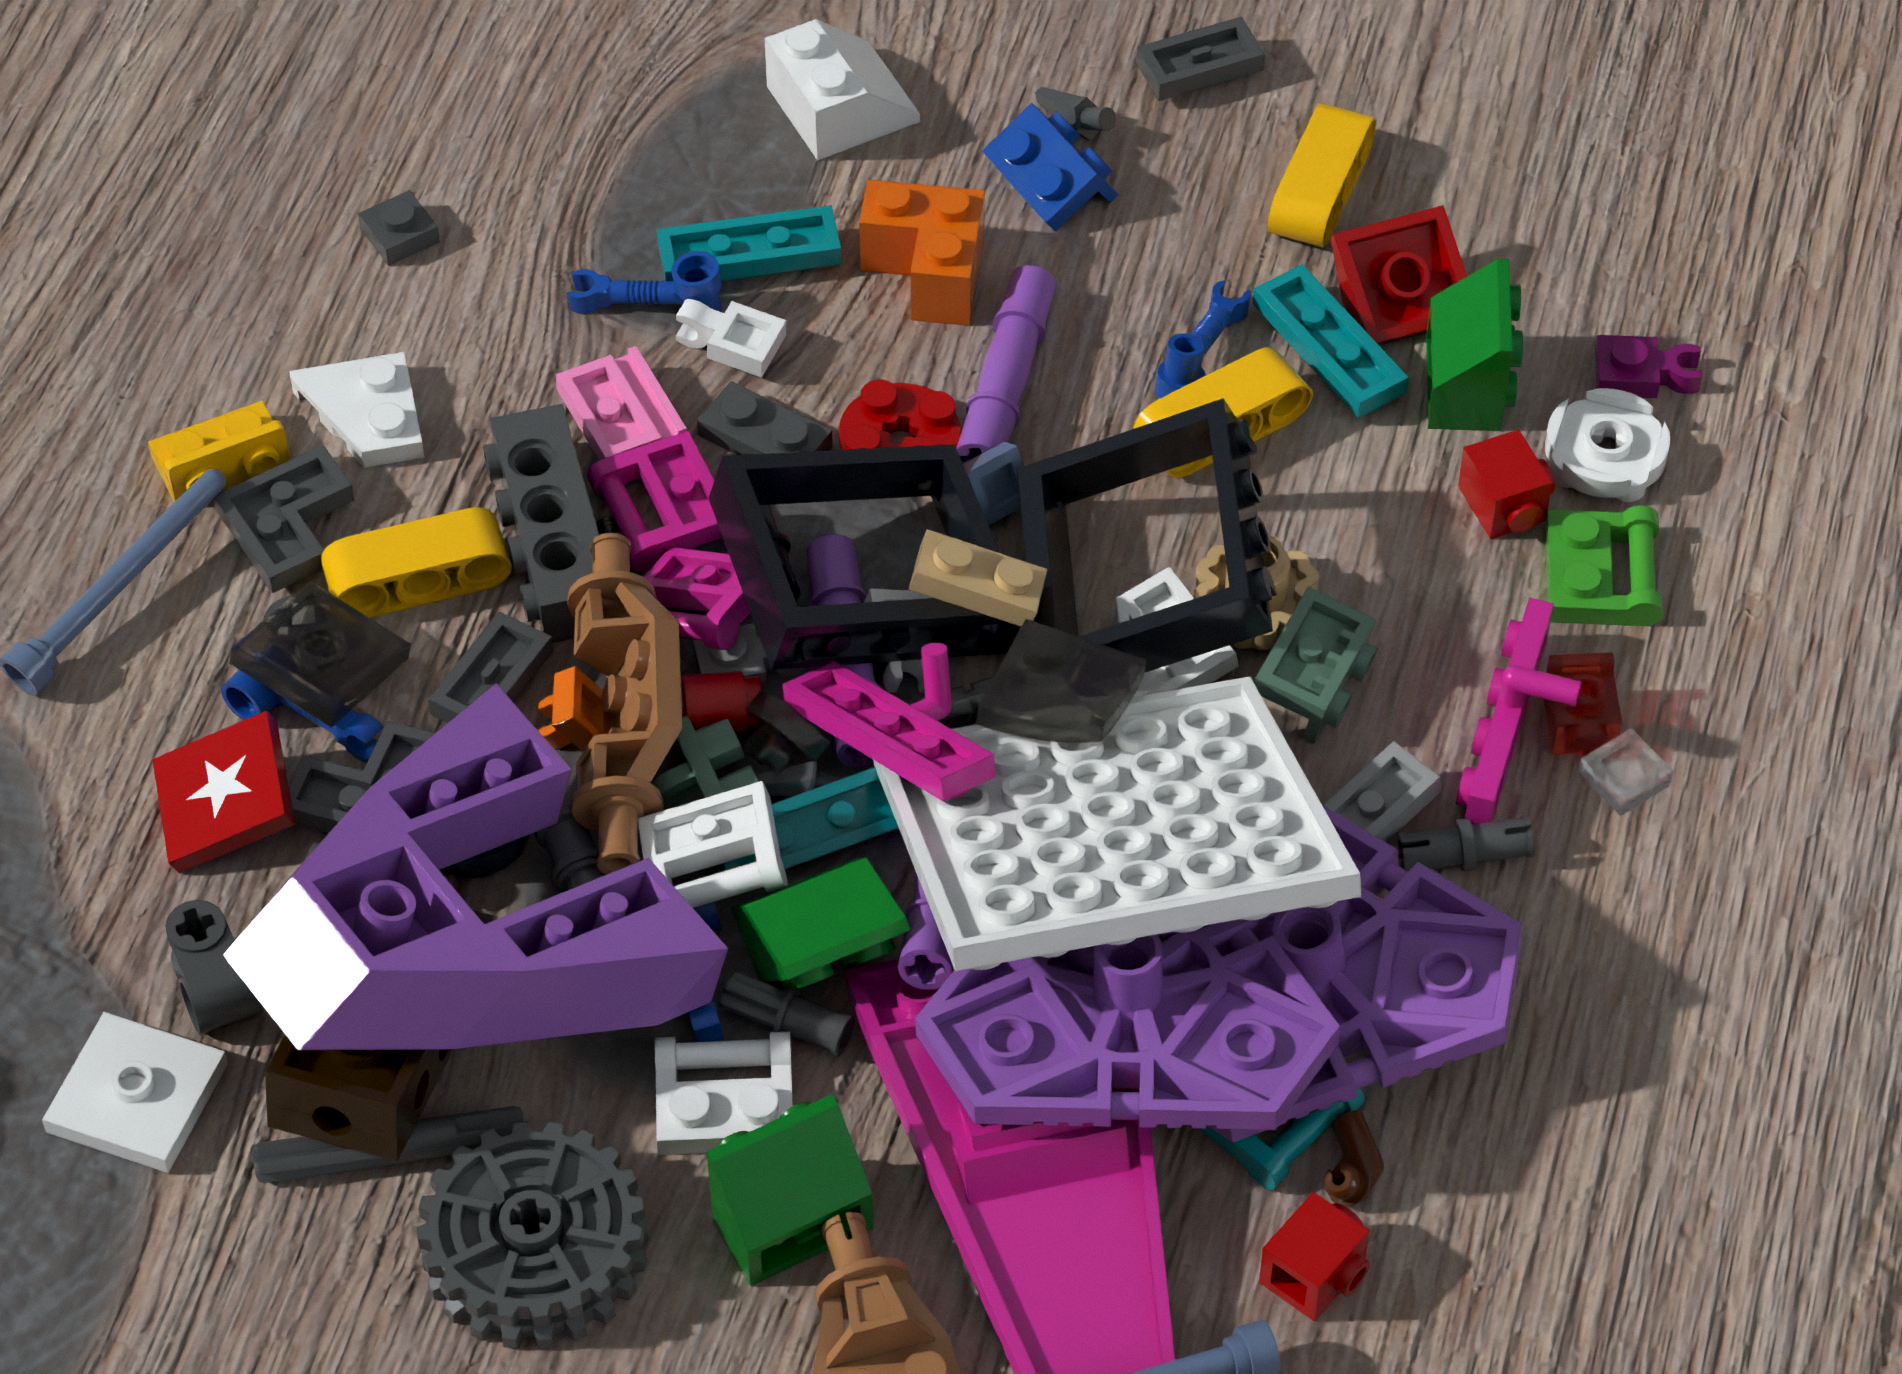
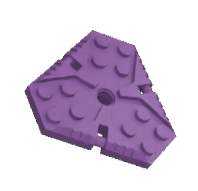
[1207,805,1523,1142]
[915,919,1340,1130]

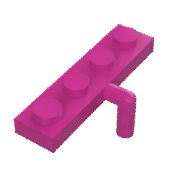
[1456,597,1582,824]
[783,643,996,802]

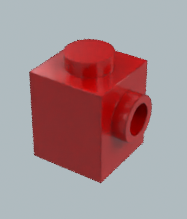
[1458,429,1555,540]
[1259,1191,1370,1322]

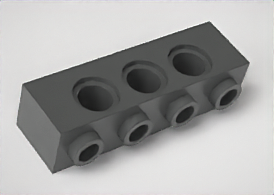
[483,404,599,643]

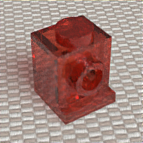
[1544,652,1622,756]

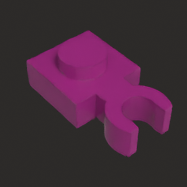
[1595,335,1702,398]

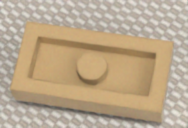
[908,529,1047,629]

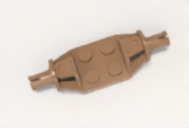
[567,533,682,874]
[813,1212,962,1374]

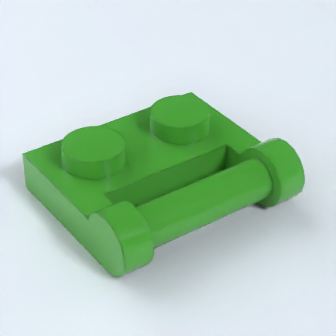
[1545,505,1664,626]

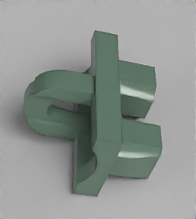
[653,715,758,810]

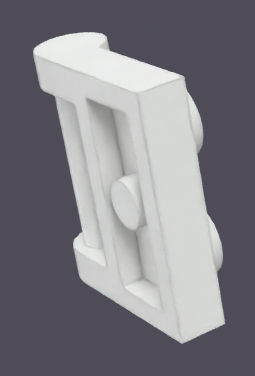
[637,781,788,908]
[655,1031,793,1155]

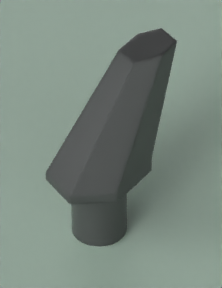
[1035,87,1116,140]
[756,761,846,801]

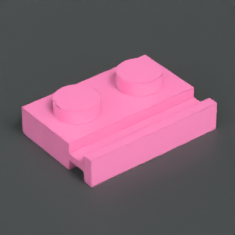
[556,346,687,461]

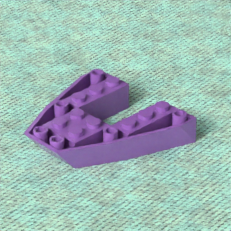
[223,683,728,1050]

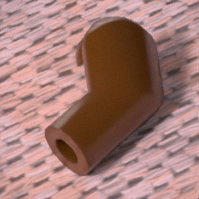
[1323,1110,1384,1206]

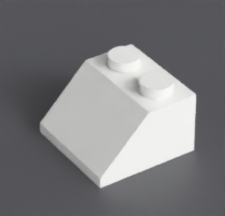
[764,19,920,161]

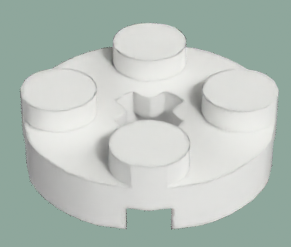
[1545,388,1670,502]

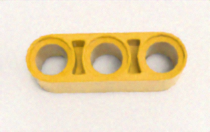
[1267,102,1377,248]
[1133,347,1313,478]
[321,507,512,620]

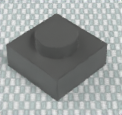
[358,190,440,266]

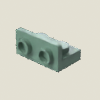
[1254,587,1378,743]

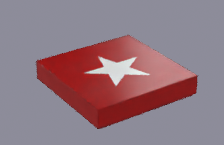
[152,711,295,874]

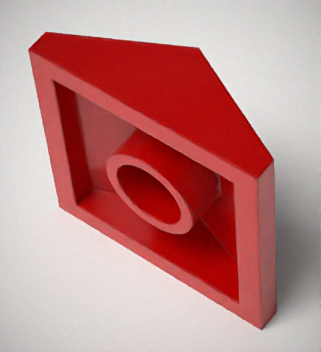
[1331,205,1467,345]

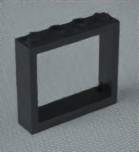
[1017,398,1277,692]
[708,444,1018,670]

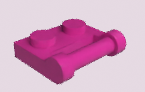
[586,431,723,572]
[644,547,750,650]

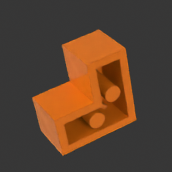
[859,179,985,326]

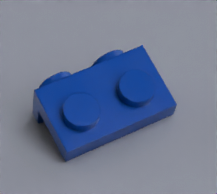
[982,103,1119,232]

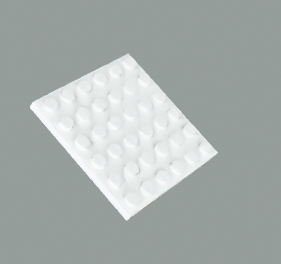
[874,676,1361,971]

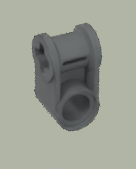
[165,900,264,1035]

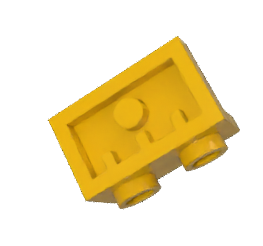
[148,400,290,502]

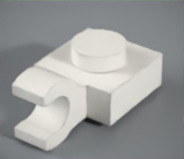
[676,299,787,378]

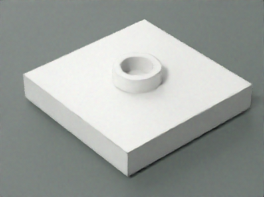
[42,1012,228,1173]

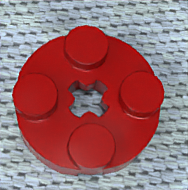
[839,379,961,450]

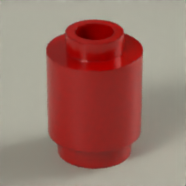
[681,671,763,735]

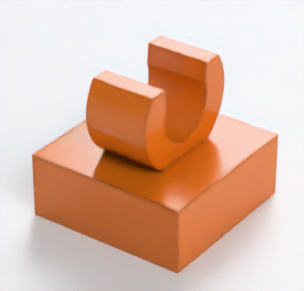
[538,666,610,752]

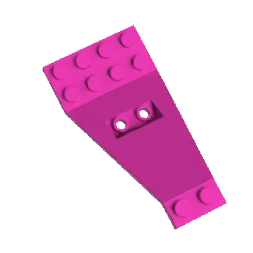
[844,959,1175,1374]

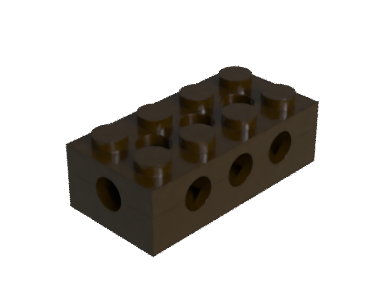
[265,910,494,1162]

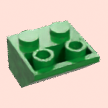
[1426,259,1523,431]
[731,857,911,989]
[707,1094,874,1286]

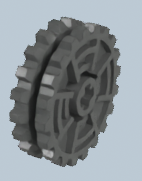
[417,1121,648,1349]

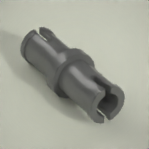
[1397,815,1535,872]

